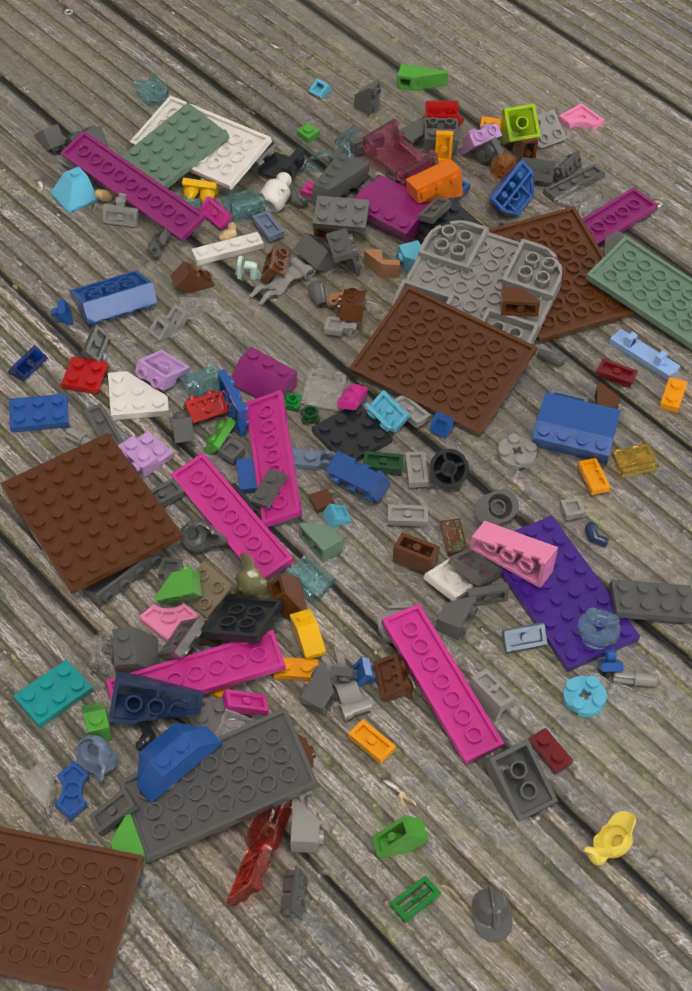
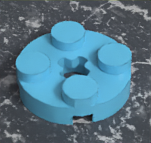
[562,676,607,718]

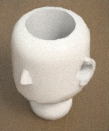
[258,172,292,213]

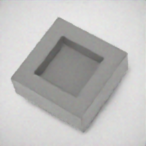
[560,497,586,520]

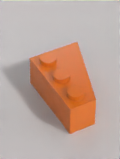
[406,159,463,203]

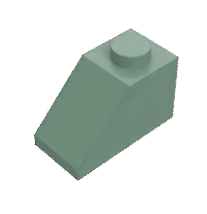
[299,522,344,563]

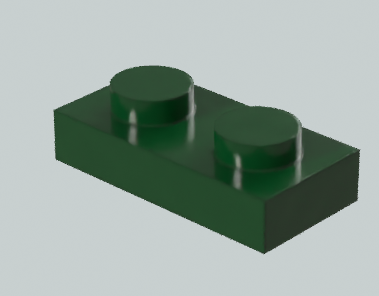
[363,451,404,474]

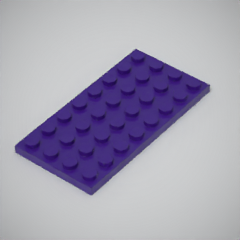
[495,515,640,672]

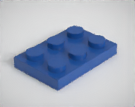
[218,369,249,437]
[9,394,69,433]

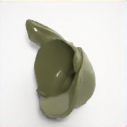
[235,553,271,599]

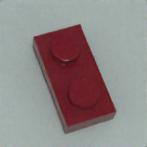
[595,358,638,388]
[528,727,573,775]

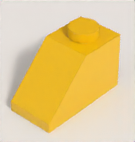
[290,609,326,660]

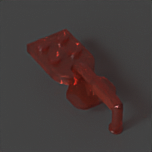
[226,799,293,907]

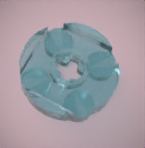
[577,608,621,649]

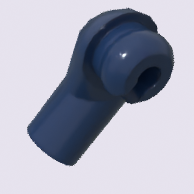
[585,522,609,548]

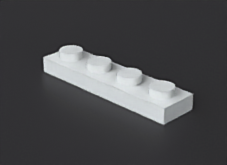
[191,232,264,266]

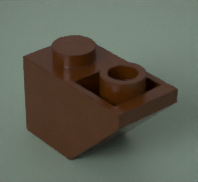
[170,261,215,294]
[267,574,307,622]

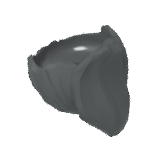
[181,520,228,552]

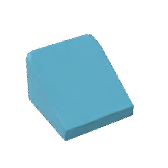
[308,78,332,99]
[322,504,351,527]

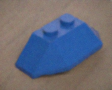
[487,159,534,217]
[137,723,222,803]

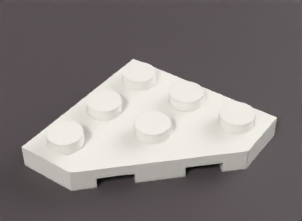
[108,371,169,420]

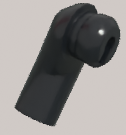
[136,721,156,751]

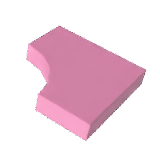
[558,103,604,131]
[139,603,199,642]

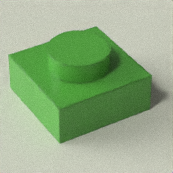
[297,123,320,143]

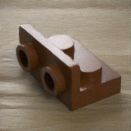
[260,244,291,283]
[373,653,414,702]

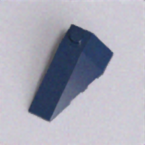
[108,671,204,725]

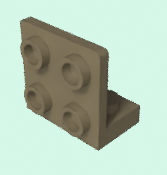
[186,561,241,618]

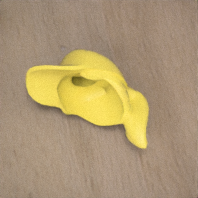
[583,811,636,866]

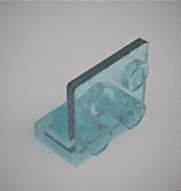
[221,189,265,222]

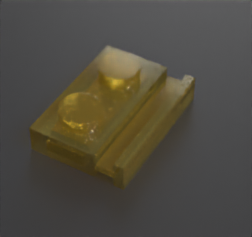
[611,443,659,477]

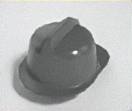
[474,489,519,525]
[472,885,512,942]

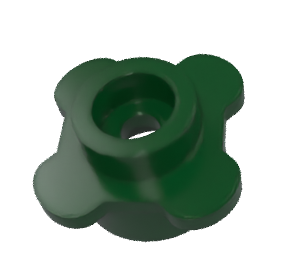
[300,405,320,424]

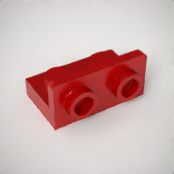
[183,390,229,425]

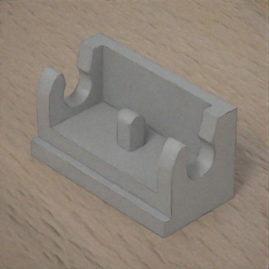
[469,669,516,722]

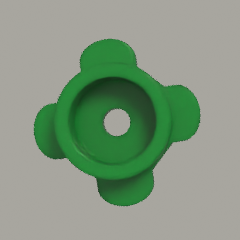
[284,392,303,411]

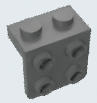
[326,228,362,276]

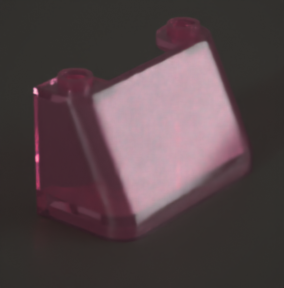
[363,118,438,182]

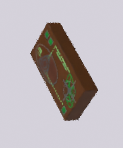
[440,518,468,557]

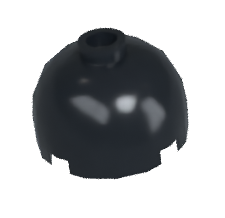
[429,448,469,488]

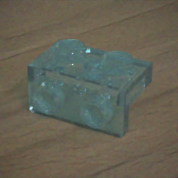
[133,73,169,105]
[180,366,220,398]
[286,554,336,599]

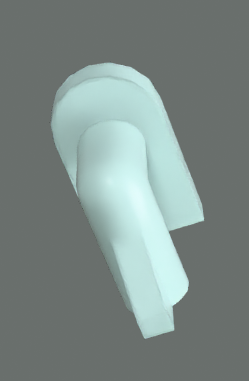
[235,256,261,280]

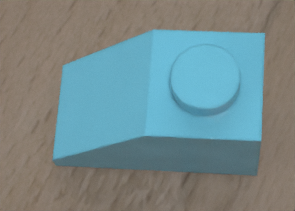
[396,240,421,272]

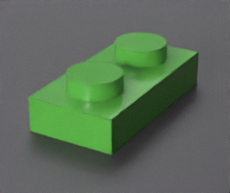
[203,417,236,455]

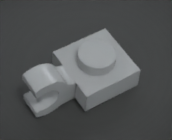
[324,316,357,338]

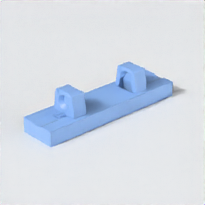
[609,329,680,380]

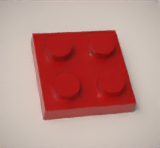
[61,357,109,395]

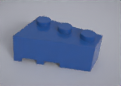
[325,451,391,504]

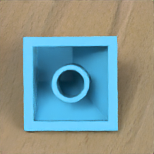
[51,166,98,214]

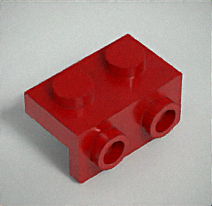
[425,100,460,121]

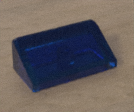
[8,345,48,382]

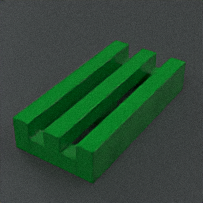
[389,875,441,924]

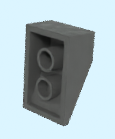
[482,739,558,821]

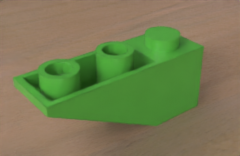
[397,63,449,91]

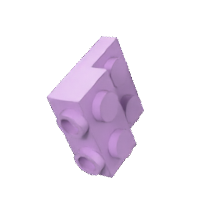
[458,123,502,155]
[135,350,190,390]
[118,431,174,478]

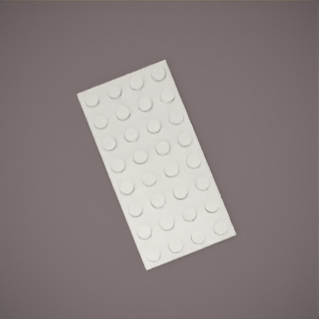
[130,95,272,190]

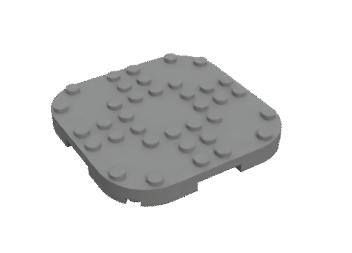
[393,220,562,345]

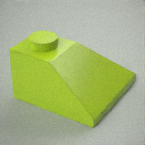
[500,103,541,145]

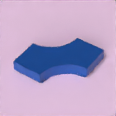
[55,761,90,822]

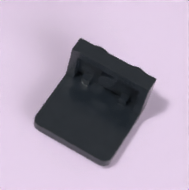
[259,147,305,179]

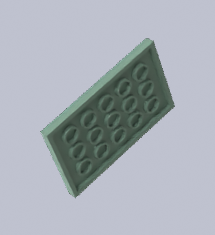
[121,103,230,189]

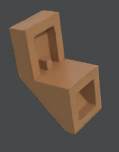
[364,249,400,278]

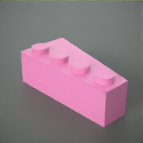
[470,521,558,588]

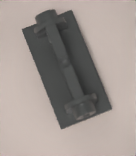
[553,150,582,179]
[280,866,308,920]

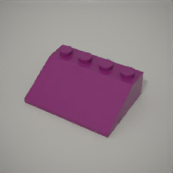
[354,175,432,243]

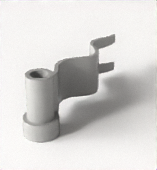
[249,257,316,306]
[319,646,373,722]

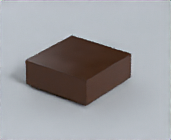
[309,489,335,513]

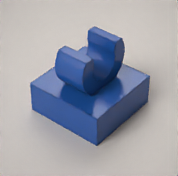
[51,299,73,325]
[429,411,455,438]
[598,649,623,672]
[350,657,377,687]

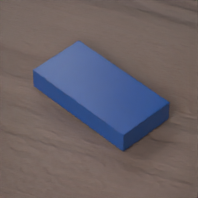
[236,458,257,493]

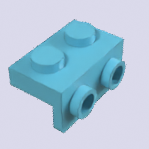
[365,390,411,433]

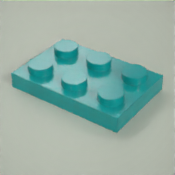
[13,659,93,729]

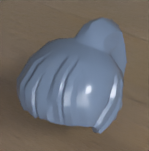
[76,734,118,782]

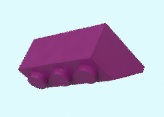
[232,347,297,399]

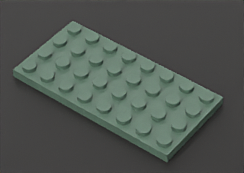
[585,236,692,349]

